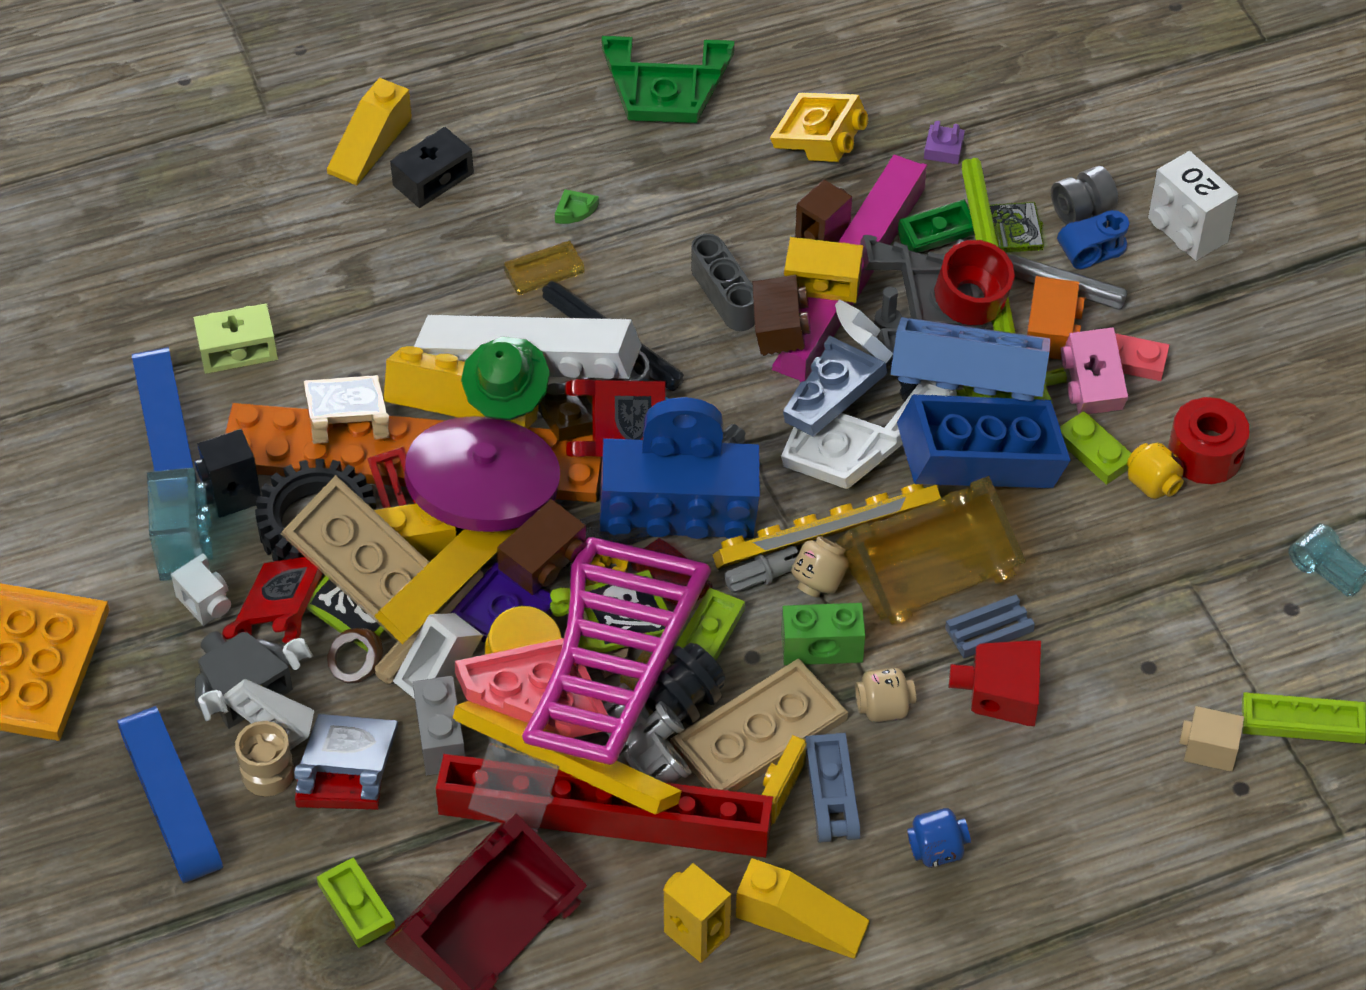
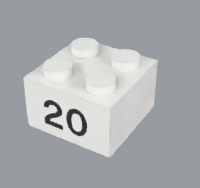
[1148,151,1238,261]

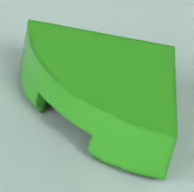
[555,189,599,224]

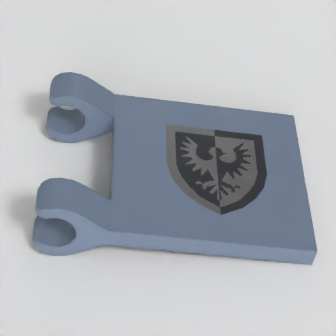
[294,714,398,800]

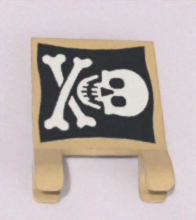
[304,375,390,444]

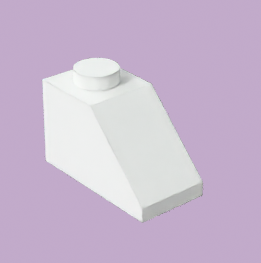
[393,613,483,699]

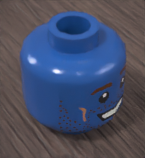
[907,808,971,868]

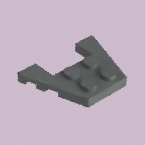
[860,235,986,364]

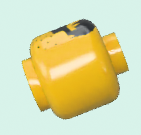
[1127,442,1184,499]

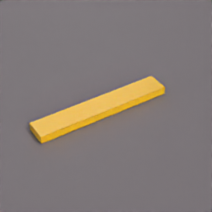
[374,527,519,645]
[453,701,681,815]

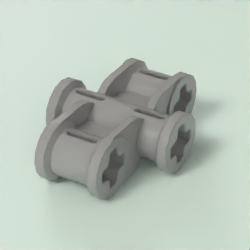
[603,683,691,783]

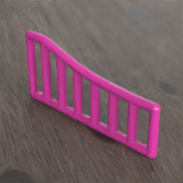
[522,537,711,765]

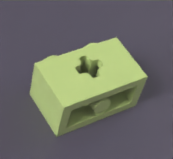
[193,303,278,374]

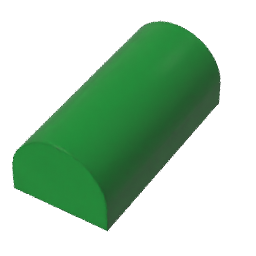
[898,199,975,253]

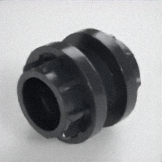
[646,643,726,725]

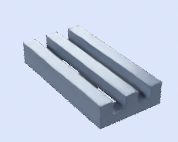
[945,594,1035,659]

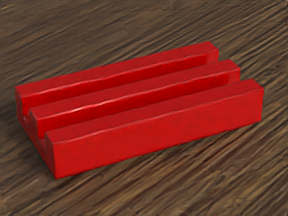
[367,446,416,509]

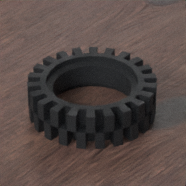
[255,459,377,575]

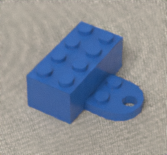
[599,397,760,539]

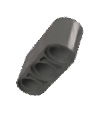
[691,233,755,331]

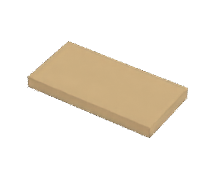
[280,475,429,641]
[670,658,848,792]

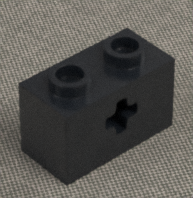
[390,127,474,208]
[194,429,261,518]

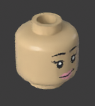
[791,536,849,598]
[855,667,916,723]

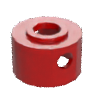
[934,240,1015,325]
[1168,397,1249,485]

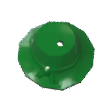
[461,336,550,420]

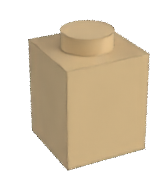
[1179,706,1244,772]

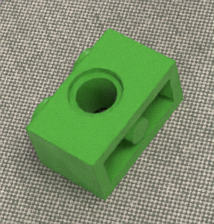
[781,603,865,665]

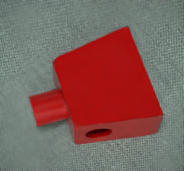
[948,640,1041,727]

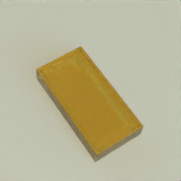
[504,240,584,295]

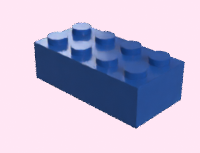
[897,394,1071,488]

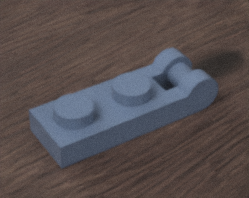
[805,733,860,843]

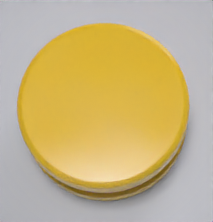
[484,606,562,655]

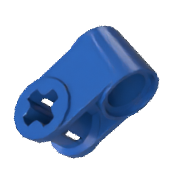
[1057,210,1129,269]

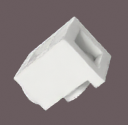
[171,553,231,626]

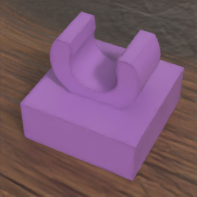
[924,121,965,164]

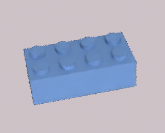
[890,317,1050,401]

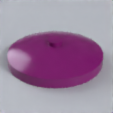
[405,416,560,532]

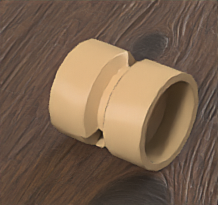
[235,721,294,797]

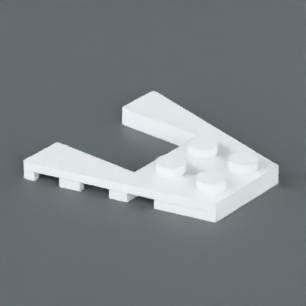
[781,379,957,489]

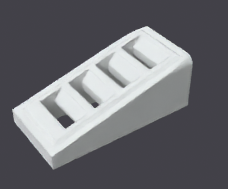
[223,679,314,750]

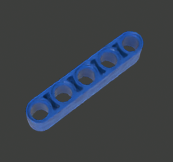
[132,347,199,502]
[117,706,223,884]

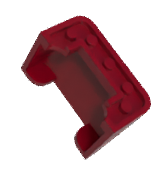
[384,813,587,990]

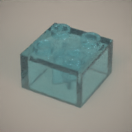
[147,467,213,581]

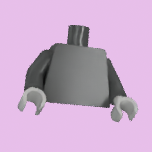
[195,631,313,729]

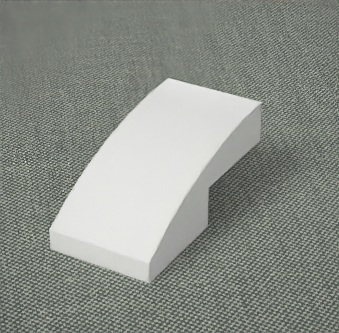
[835,299,893,363]

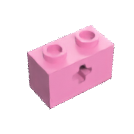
[1061,327,1128,414]

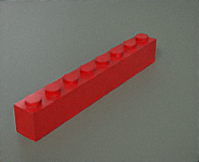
[436,754,773,858]

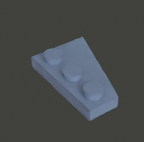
[783,335,887,437]

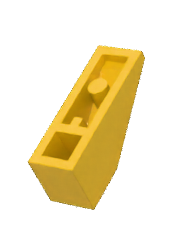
[327,77,412,186]
[736,858,869,959]

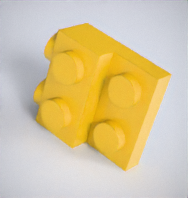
[770,93,868,162]

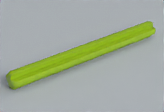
[961,158,1016,333]

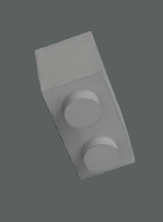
[412,675,465,776]

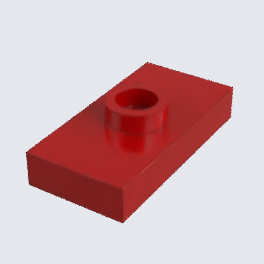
[295,772,382,810]

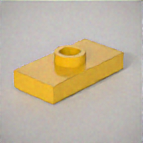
[762,735,807,826]

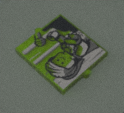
[990,202,1044,252]

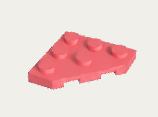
[455,638,609,738]

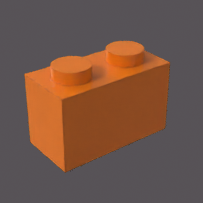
[1027,276,1085,360]

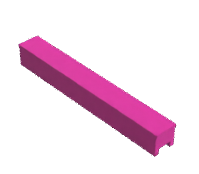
[772,154,927,383]

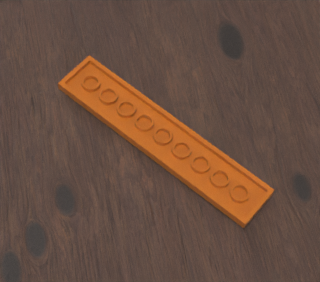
[225,403,602,503]

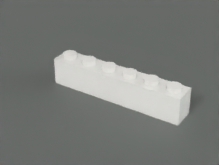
[414,315,642,379]

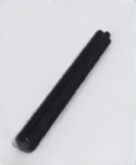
[542,280,684,391]

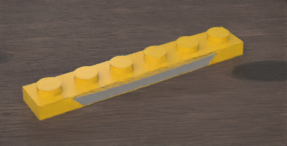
[712,484,941,569]

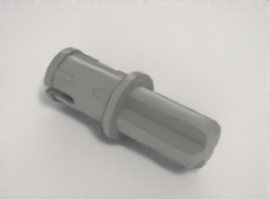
[724,545,798,593]

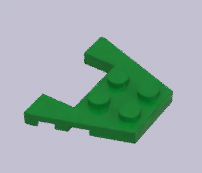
[602,36,735,123]

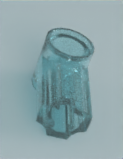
[1289,523,1366,597]

